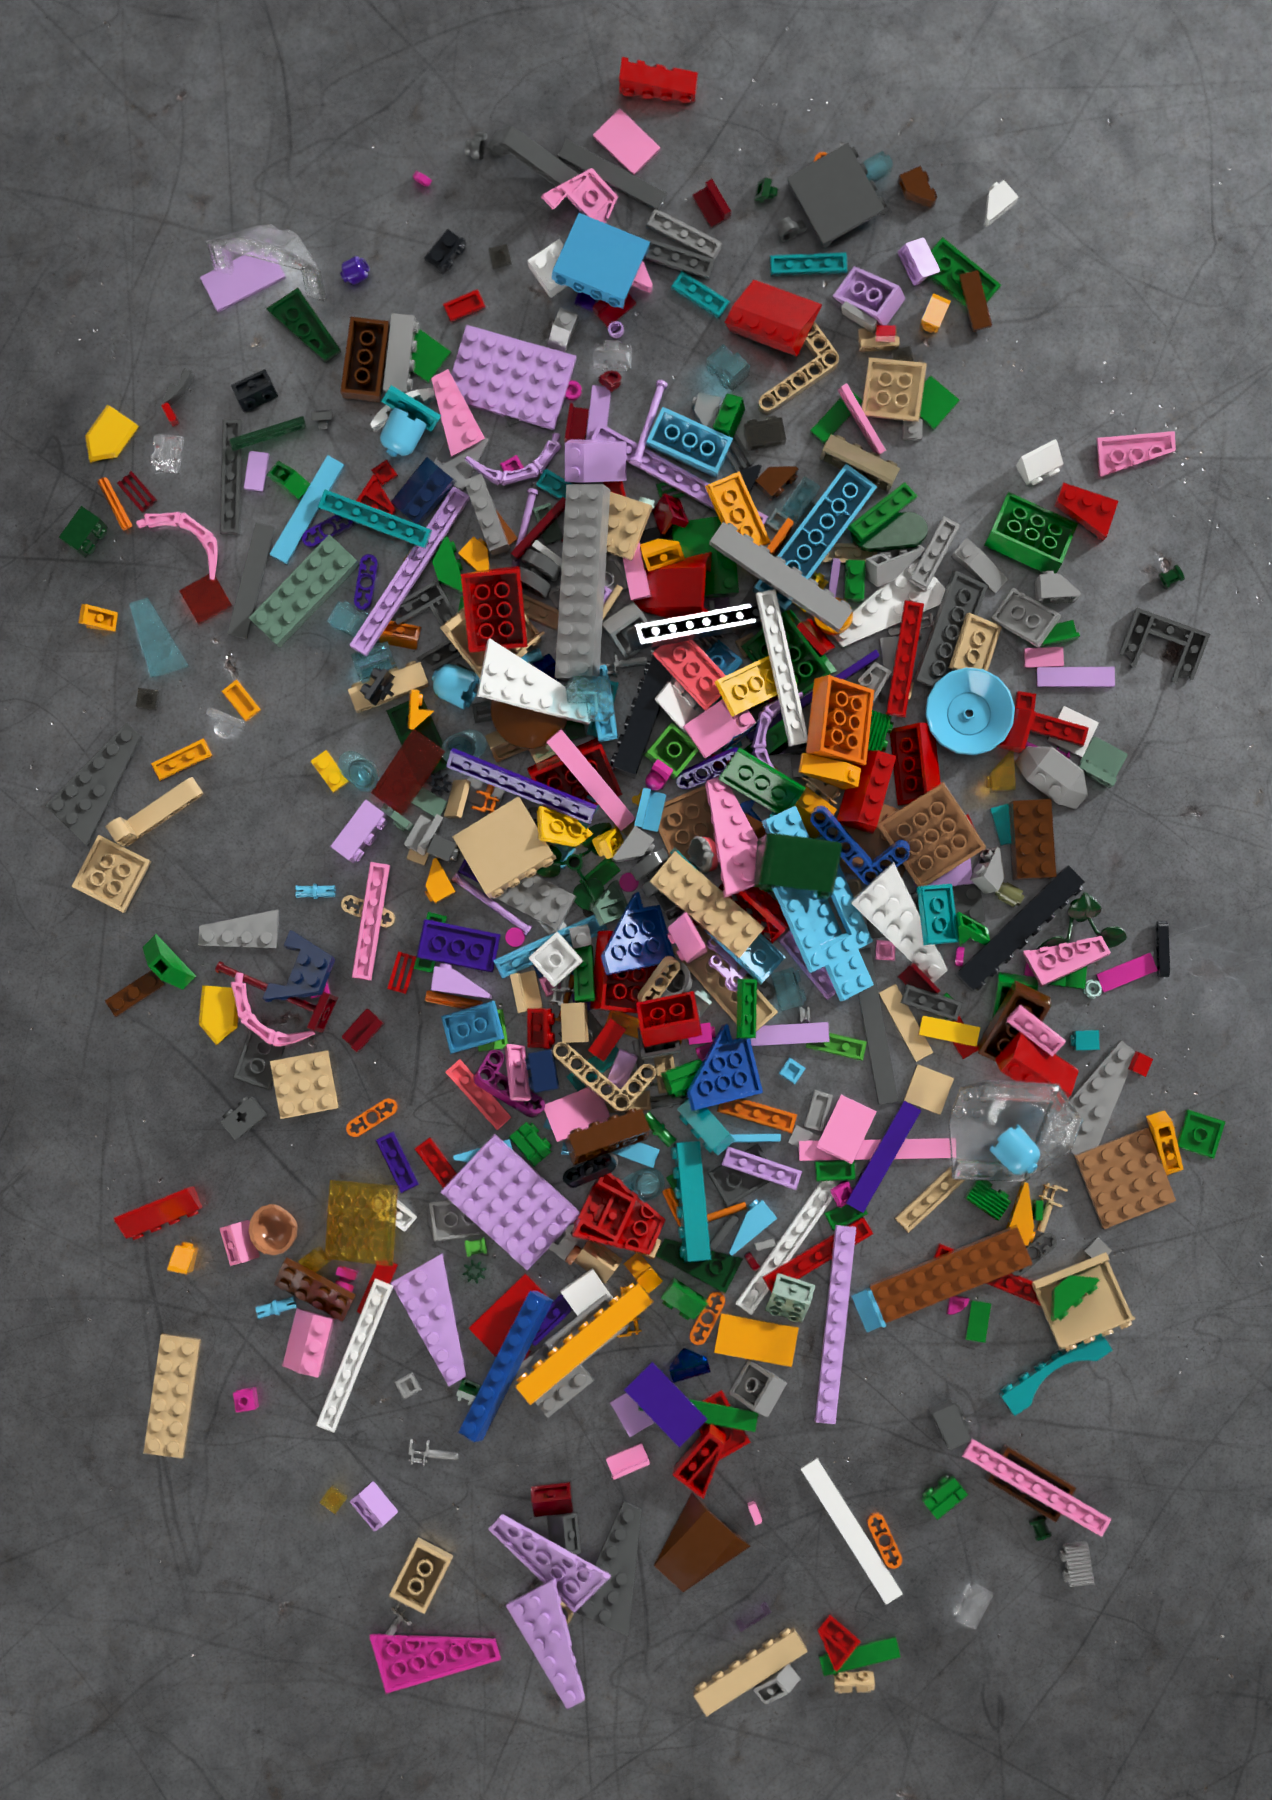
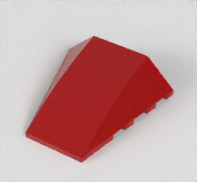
[634,552,712,619]
[572,1173,665,1255]

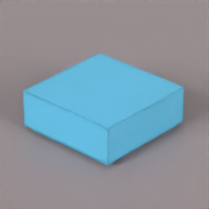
[778,1057,806,1084]

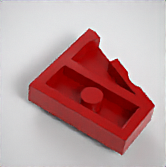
[356,475,396,515]
[818,1615,861,1672]

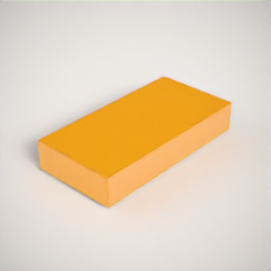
[222,679,261,722]

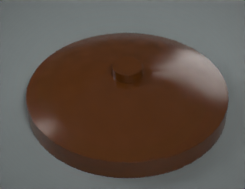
[491,674,568,749]

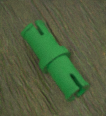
[645,1111,677,1147]

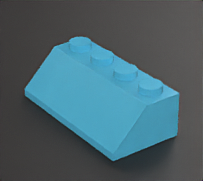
[646,407,733,478]

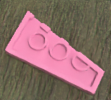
[1022,936,1111,987]

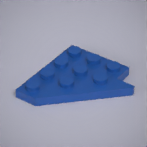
[601,892,675,975]
[687,1024,763,1111]

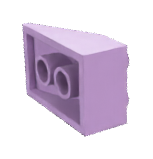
[833,266,905,325]
[565,439,627,483]
[431,964,492,999]

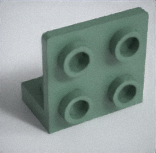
[1078,736,1128,788]
[765,1273,815,1322]

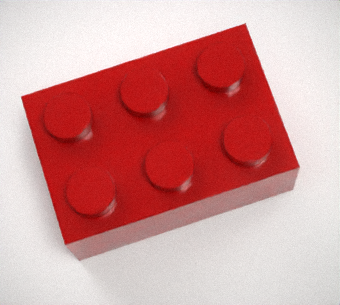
[636,991,702,1047]

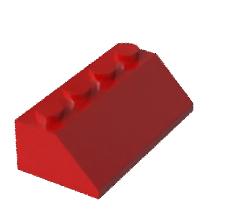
[890,723,941,806]
[837,750,896,834]
[995,1032,1079,1109]
[114,1186,203,1240]

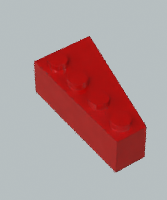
[619,56,698,103]

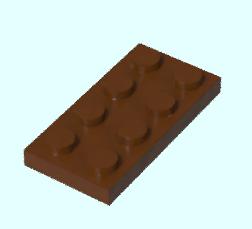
[274,1257,356,1322]

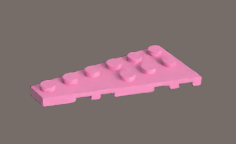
[705,776,758,898]

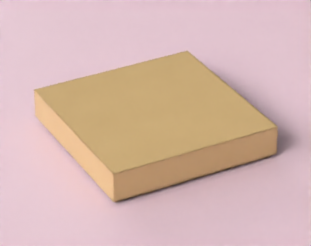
[903,1064,954,1115]

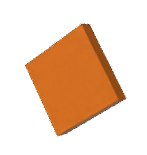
[767,518,794,556]

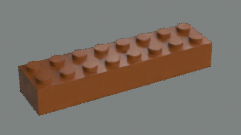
[870,1225,1033,1323]

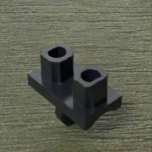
[360,668,395,706]

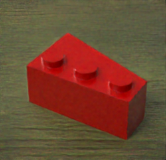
[1054,482,1119,542]
[672,1423,726,1499]

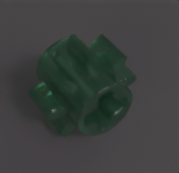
[462,1259,487,1284]

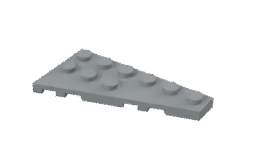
[1044,1040,1135,1155]

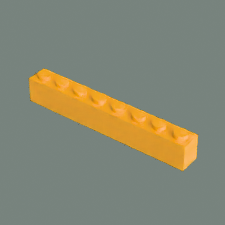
[515,1283,653,1405]

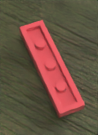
[446,1059,512,1130]

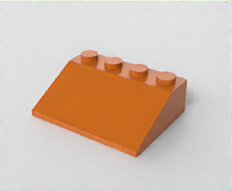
[806,675,874,765]

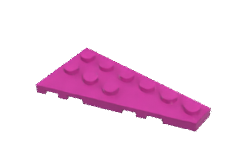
[370,1634,501,1694]

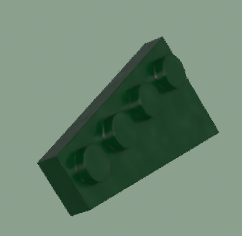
[266,288,341,362]
[656,1238,743,1294]

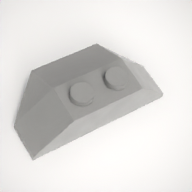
[1015,747,1089,809]

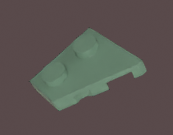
[380,803,414,832]
[592,880,628,926]

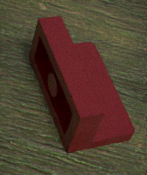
[693,179,731,228]
[593,293,636,328]
[564,403,589,442]
[652,493,689,534]
[897,963,940,994]
[342,1009,385,1052]
[531,1482,573,1517]

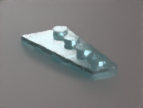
[129,598,189,678]

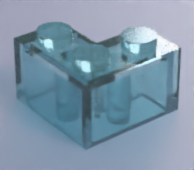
[706,344,750,391]
[565,676,615,722]

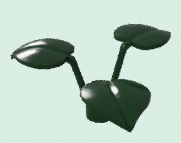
[537,823,612,913]
[1036,892,1127,950]

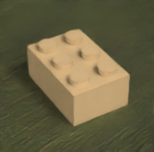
[389,1537,453,1614]

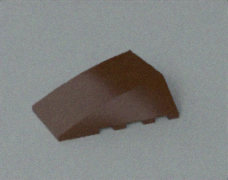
[654,1493,751,1592]

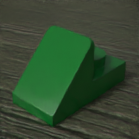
[956,911,990,946]

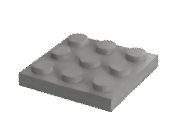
[515,1344,594,1418]

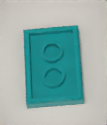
[917,884,959,945]

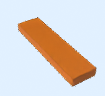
[717,1098,797,1133]

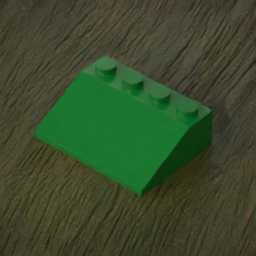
[984,492,1078,574]
[671,517,739,598]
[741,610,837,699]

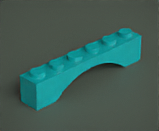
[999,1334,1113,1416]

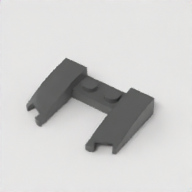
[396,580,462,671]
[1120,608,1211,682]

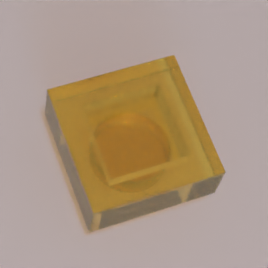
[319,1485,348,1514]

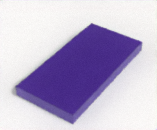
[416,919,501,973]
[624,1362,708,1447]

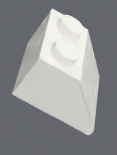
[1016,439,1063,486]

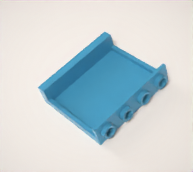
[552,213,650,309]

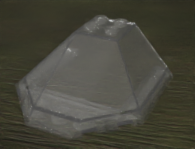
[206,225,326,301]
[948,1080,1083,1182]

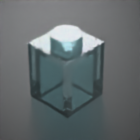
[863,151,893,182]

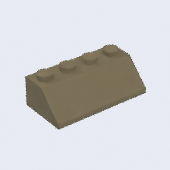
[820,434,900,493]

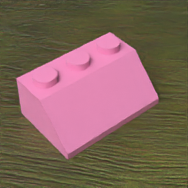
[282,1308,335,1378]

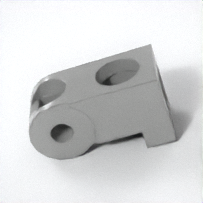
[548,1224,580,1260]

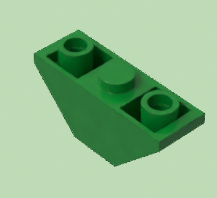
[432,536,463,595]
[142,934,196,990]
[1051,1275,1100,1322]

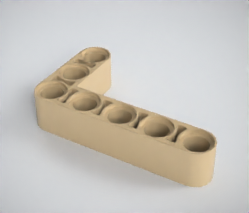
[758,321,839,415]
[106,777,204,847]
[553,1042,656,1113]

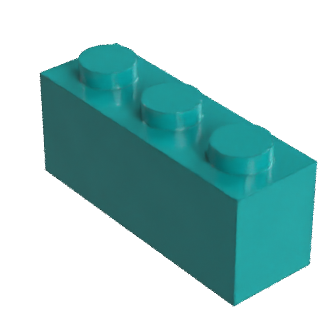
[677,1099,735,1156]

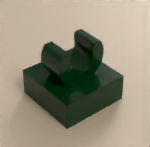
[754,177,778,202]
[456,1378,481,1405]

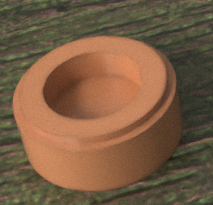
[565,1245,582,1265]

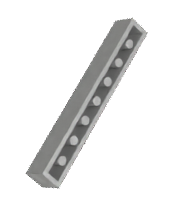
[709,522,853,632]

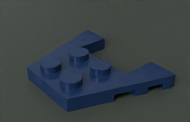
[262,930,336,1002]

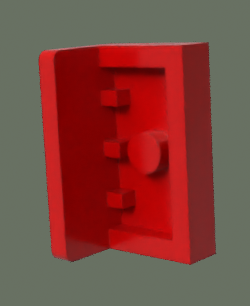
[527,1008,555,1049]

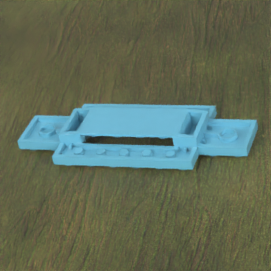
[762,806,874,1001]

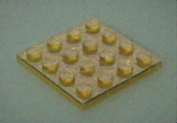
[325,1180,398,1266]

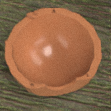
[249,1204,298,1255]

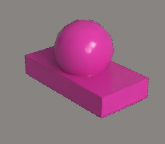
[645,759,673,791]

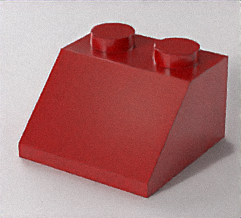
[997,708,1036,753]

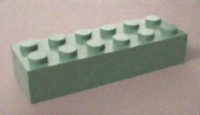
[249,534,359,648]

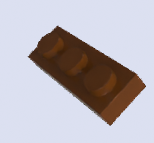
[105,970,165,1017]

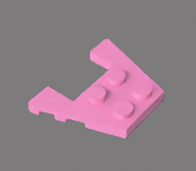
[540,168,618,223]

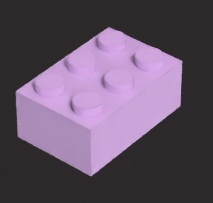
[330,799,388,863]

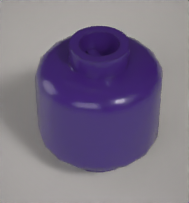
[340,256,370,285]

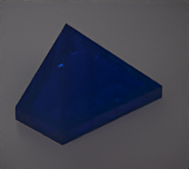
[669,1348,711,1383]

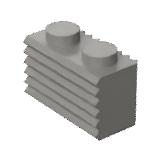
[1060,1541,1094,1587]

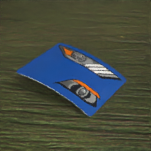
[724,718,760,750]

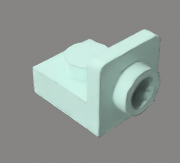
[694,990,712,1018]

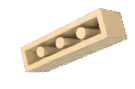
[348,661,430,713]

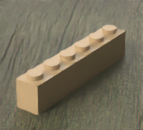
[693,1627,808,1717]

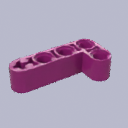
[473,1050,545,1118]

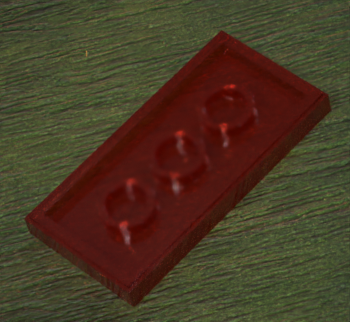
[371,729,446,815]

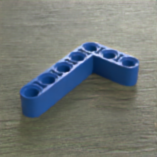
[811,806,910,885]

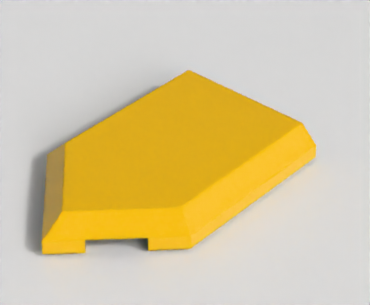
[85,405,139,463]
[537,806,593,848]
[199,985,239,1045]

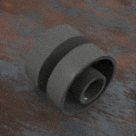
[520,549,561,599]
[630,848,669,898]

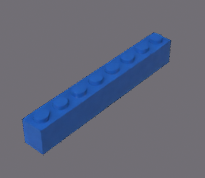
[458,1291,554,1442]

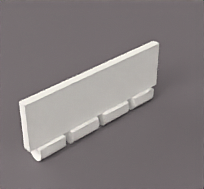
[655,679,704,737]

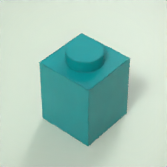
[1069,1030,1100,1051]

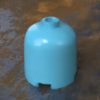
[380,408,427,457]
[431,664,480,710]
[990,1124,1041,1175]

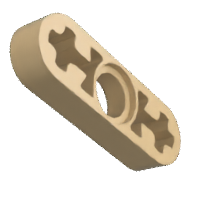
[341,895,396,928]
[638,956,680,1002]

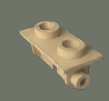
[802,776,840,804]
[833,1671,875,1693]

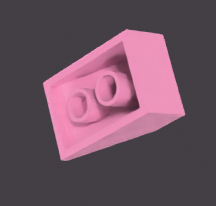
[683,699,756,758]
[666,912,707,964]

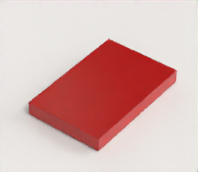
[698,1389,751,1460]

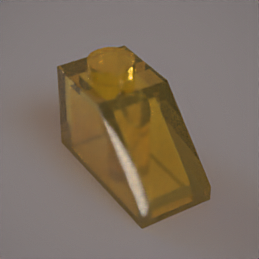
[986,751,1016,793]
[299,1246,331,1273]

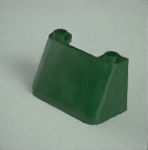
[754,833,842,899]

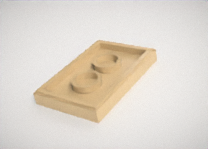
[949,613,1002,671]

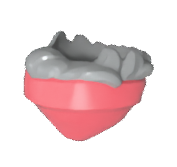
[687,836,719,874]

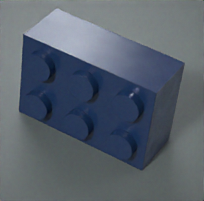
[525,1049,560,1093]

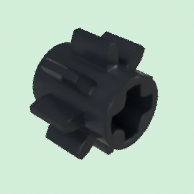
[427,771,452,796]

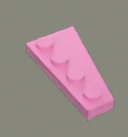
[431,369,485,457]
[1096,431,1176,477]

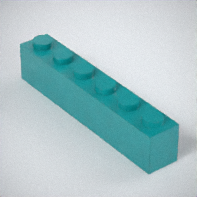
[671,1141,711,1262]

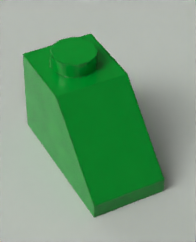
[266,461,310,499]

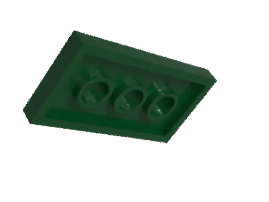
[386,699,449,782]

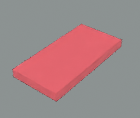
[652,640,726,711]

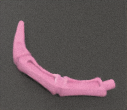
[136,512,218,580]
[230,972,316,1047]

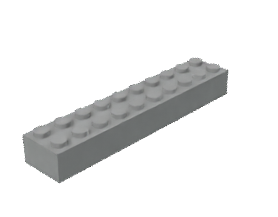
[555,484,610,682]

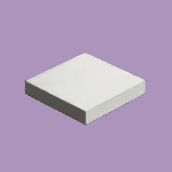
[1047,706,1099,758]
[529,932,583,987]
[560,1268,613,1316]

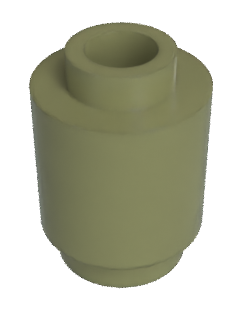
[994,882,1025,908]

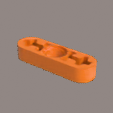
[346,1098,398,1137]
[689,1291,725,1345]
[867,1512,902,1569]

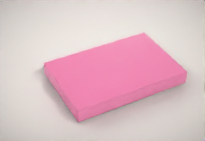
[593,108,661,175]
[544,1087,610,1142]
[816,1095,877,1164]

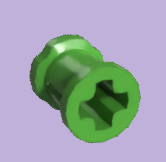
[465,1237,488,1257]

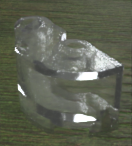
[593,340,632,371]
[151,434,184,474]

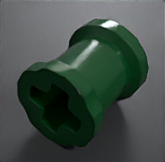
[1159,565,1185,589]
[1029,1515,1052,1541]

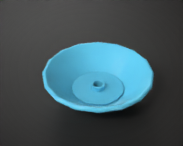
[925,667,1015,756]

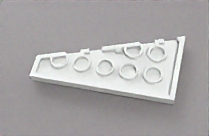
[831,558,946,648]
[477,638,594,725]
[851,862,948,983]

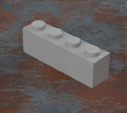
[383,313,419,393]
[464,474,511,557]

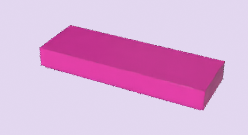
[1096,953,1158,993]

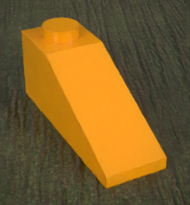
[798,753,861,790]
[1146,1110,1184,1175]
[1006,1181,1035,1246]

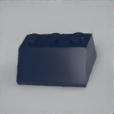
[391,457,457,525]

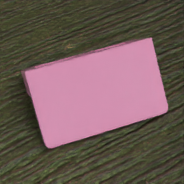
[219,1220,259,1266]
[606,1443,650,1480]

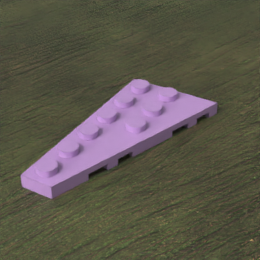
[391,1253,466,1386]
[489,1514,611,1613]
[506,1578,585,1709]

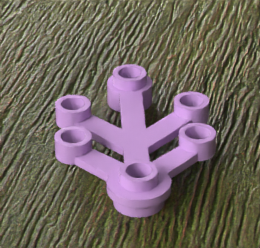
[707,937,748,991]

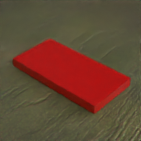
[469,1273,548,1357]

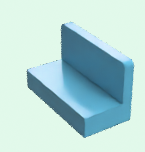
[634,788,666,832]
[851,1288,886,1332]

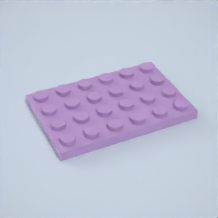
[451,325,577,430]
[441,1134,580,1270]

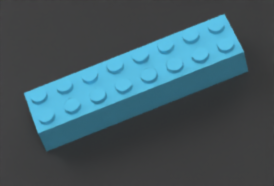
[753,463,877,613]

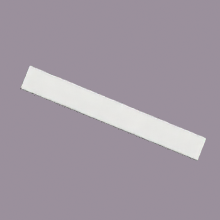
[755,589,808,746]
[735,1181,838,1315]
[316,1278,393,1433]
[800,1458,903,1605]

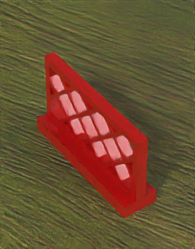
[718,882,789,944]

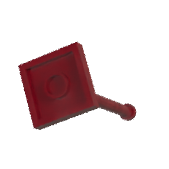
[215,961,339,1033]

